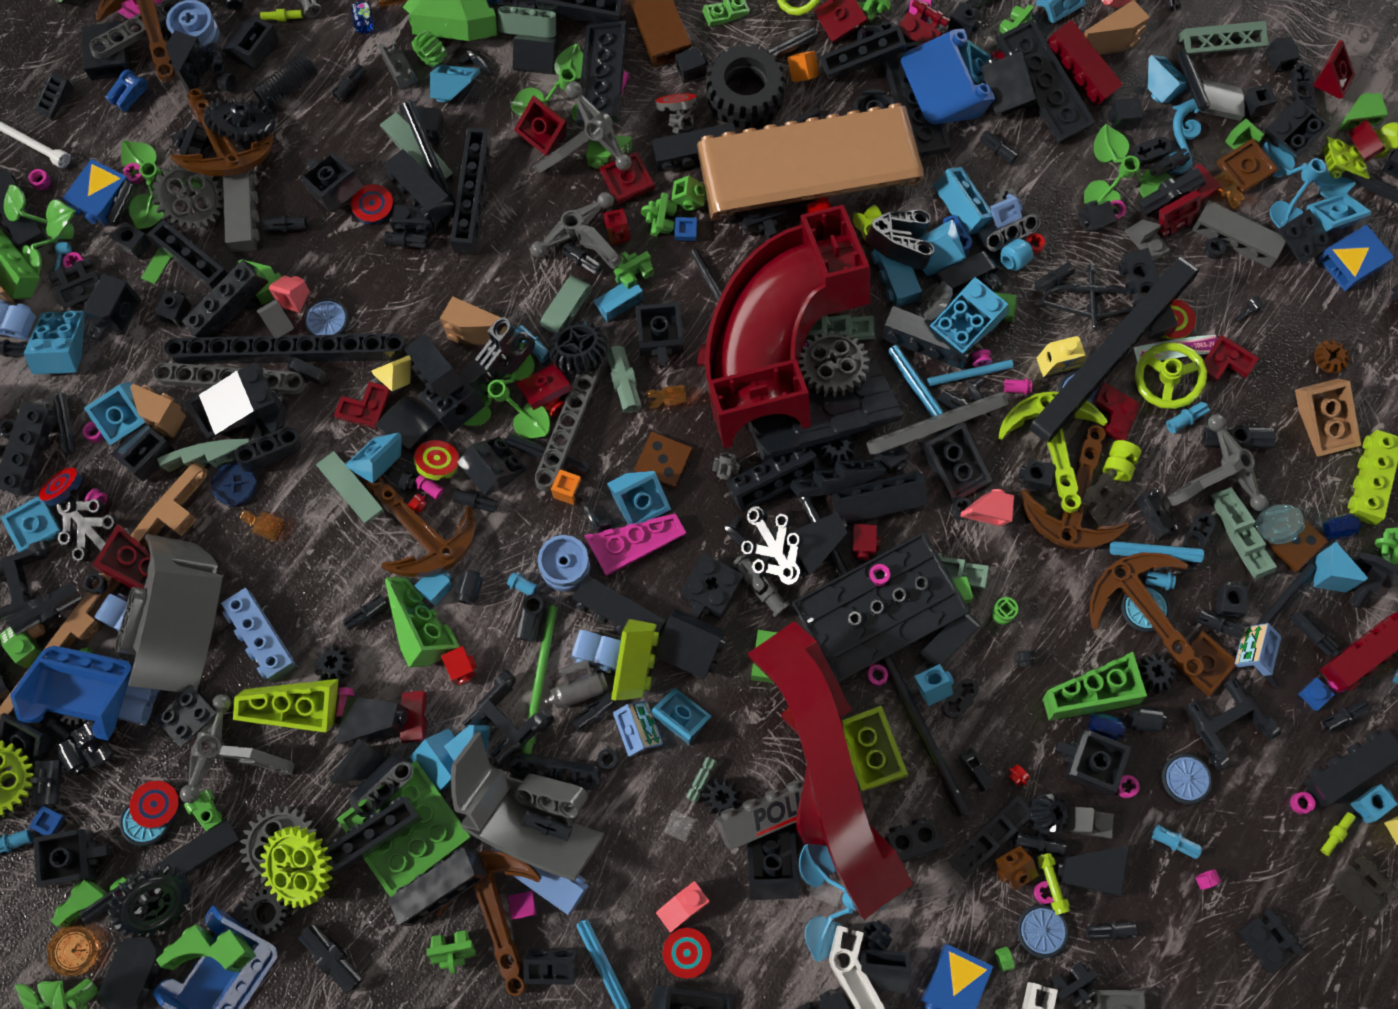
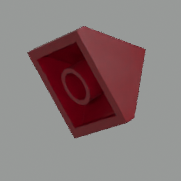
[1313,40,1355,99]
[514,95,567,156]

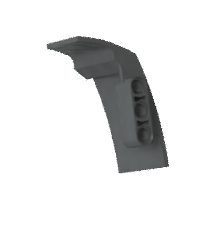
[115,534,222,692]
[451,732,604,881]

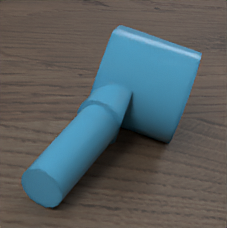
[54,242,72,272]

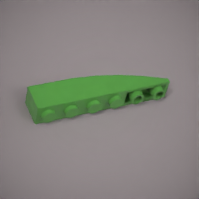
[0,228,40,299]

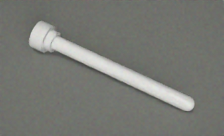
[0,121,70,168]

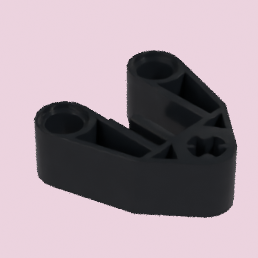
[866,210,934,270]

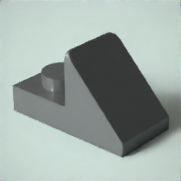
[1125,220,1170,262]
[257,300,294,339]
[1062,807,1114,839]

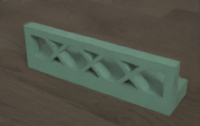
[1178,21,1269,55]

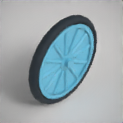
[1121,585,1170,632]
[119,804,172,846]

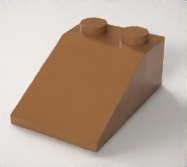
[1084,0,1150,55]
[440,296,515,345]
[1295,379,1361,457]

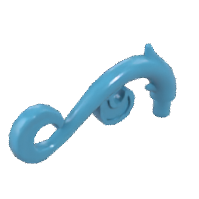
[1169,99,1201,175]

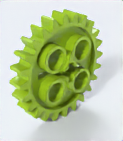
[0,740,34,818]
[260,826,333,908]

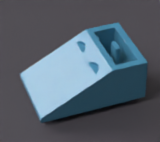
[930,277,1009,354]
[24,311,85,374]

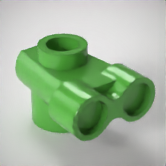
[184,789,222,831]

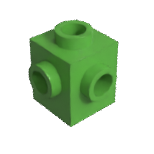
[671,175,706,211]

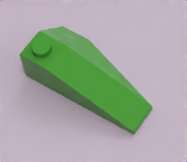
[385,577,459,668]

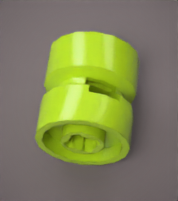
[1103,440,1141,482]

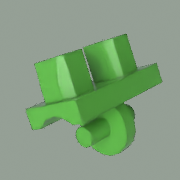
[857,0,891,24]
[999,4,1036,34]
[641,192,677,237]
[614,251,654,289]
[1375,527,1398,566]
[427,930,476,975]

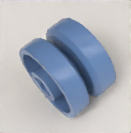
[166,0,220,53]
[538,535,591,592]

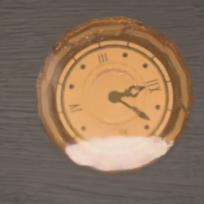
[47,926,99,976]

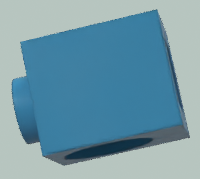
[415,571,454,606]
[914,664,954,706]
[1350,784,1398,824]

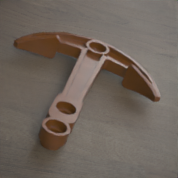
[96,0,175,82]
[171,89,273,176]
[1021,425,1129,549]
[365,477,475,577]
[1089,552,1204,677]
[436,850,542,996]

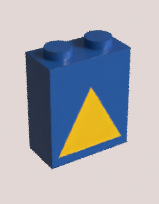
[62,159,132,226]
[1318,225,1394,292]
[921,944,993,1009]

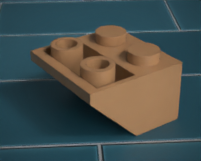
[130,384,186,439]

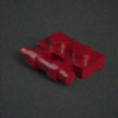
[900,0,950,45]
[1158,190,1201,238]

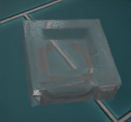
[663,810,695,842]

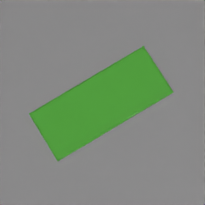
[141,249,170,284]

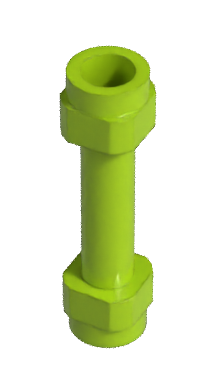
[1037,853,1070,915]

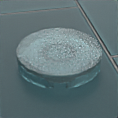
[1256,504,1305,544]

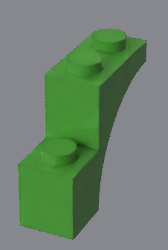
[51,877,139,928]
[156,925,257,973]

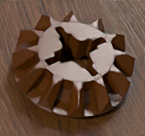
[1314,340,1351,373]

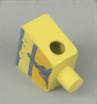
[1037,336,1086,378]

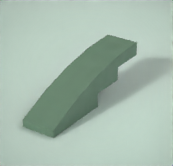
[380,112,453,180]
[805,314,875,341]
[157,439,250,472]
[316,451,385,525]
[1210,488,1277,579]
[937,553,989,590]

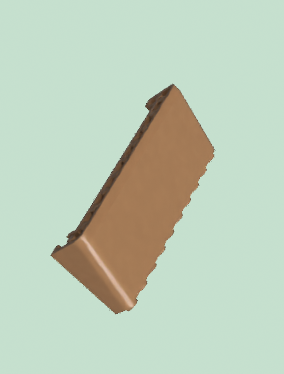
[697,103,924,221]

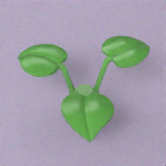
[510,44,585,127]
[1084,124,1172,210]
[121,140,201,229]
[4,185,76,275]
[464,342,550,439]
[14,979,98,1009]

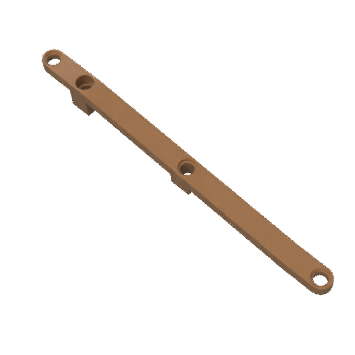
[0,462,208,717]

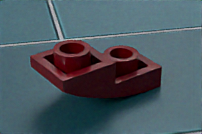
[1348,120,1386,162]
[400,690,428,743]

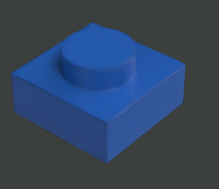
[675,217,697,241]
[1298,677,1335,711]
[29,805,66,835]

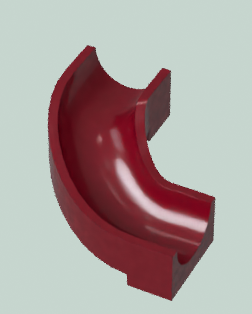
[705,205,870,449]
[747,621,913,920]

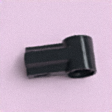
[516,594,546,643]

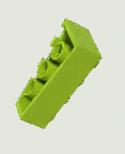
[233,679,338,732]

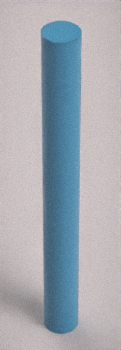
[926,360,1013,387]

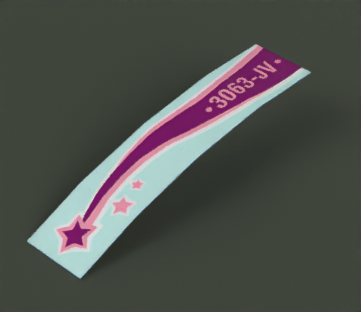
[1134,335,1217,362]

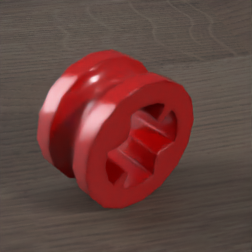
[1026,233,1045,255]
[544,397,565,417]

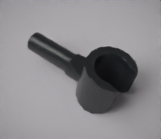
[1235,296,1263,322]

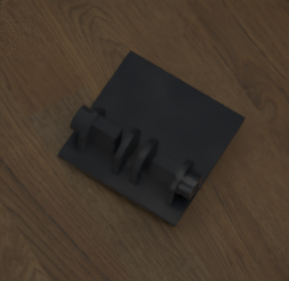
[1278,209,1334,265]
[155,685,217,749]

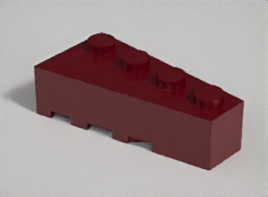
[1047,19,1123,106]
[93,524,151,589]
[1319,611,1398,692]

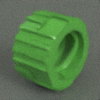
[995,947,1015,972]

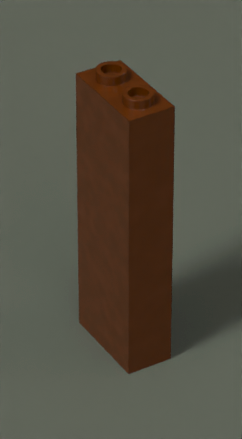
[626,0,691,68]

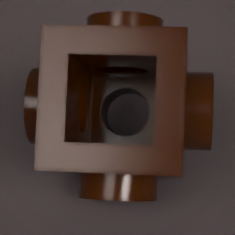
[996,846,1039,891]

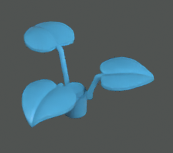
[1262,142,1356,228]
[799,844,888,962]

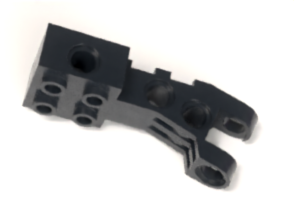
[418,318,535,434]

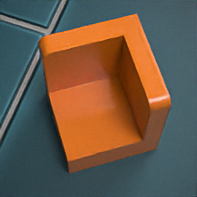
[787,51,820,82]
[551,469,581,505]

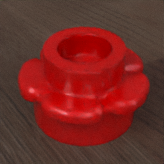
[408,493,427,513]
[1008,764,1031,786]

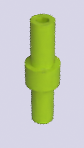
[260,9,303,22]
[1321,812,1356,856]

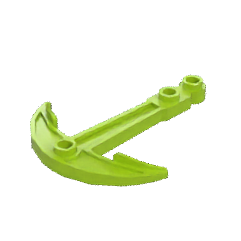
[999,392,1108,513]

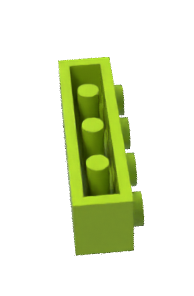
[1348,430,1398,525]

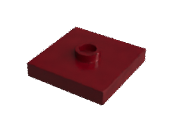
[813,0,868,45]
[599,152,655,205]
[516,364,573,410]

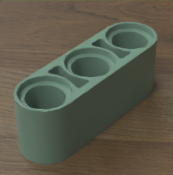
[498,6,556,38]
[540,275,591,334]

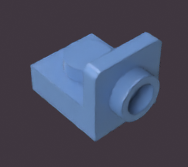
[990,194,1023,228]

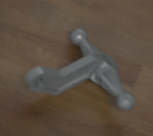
[534,82,632,173]
[530,192,621,269]
[1168,414,1269,511]
[180,694,295,804]

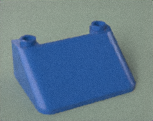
[900,29,995,124]
[10,646,132,740]
[152,905,277,1009]

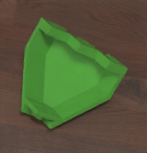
[403,0,497,41]

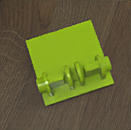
[1322,136,1370,179]

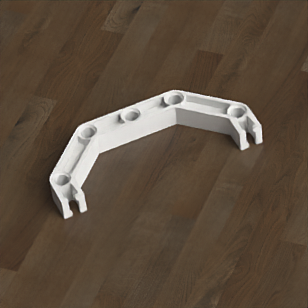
[829,926,1058,1009]

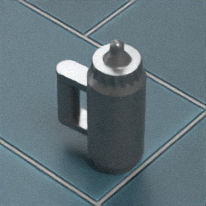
[544,659,609,708]

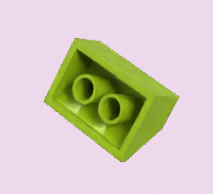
[611,619,659,701]
[842,706,909,791]

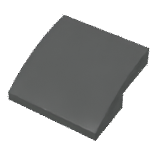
[1200,79,1245,121]

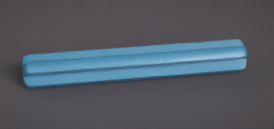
[888,345,944,417]
[1110,541,1204,563]
[577,919,631,1009]

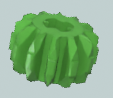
[411,30,447,67]

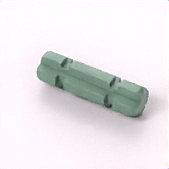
[687,757,717,803]

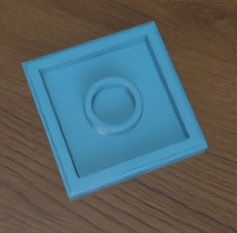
[1,496,63,552]

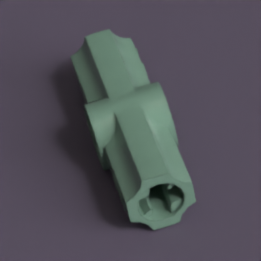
[606,346,642,413]

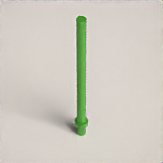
[522,605,557,754]

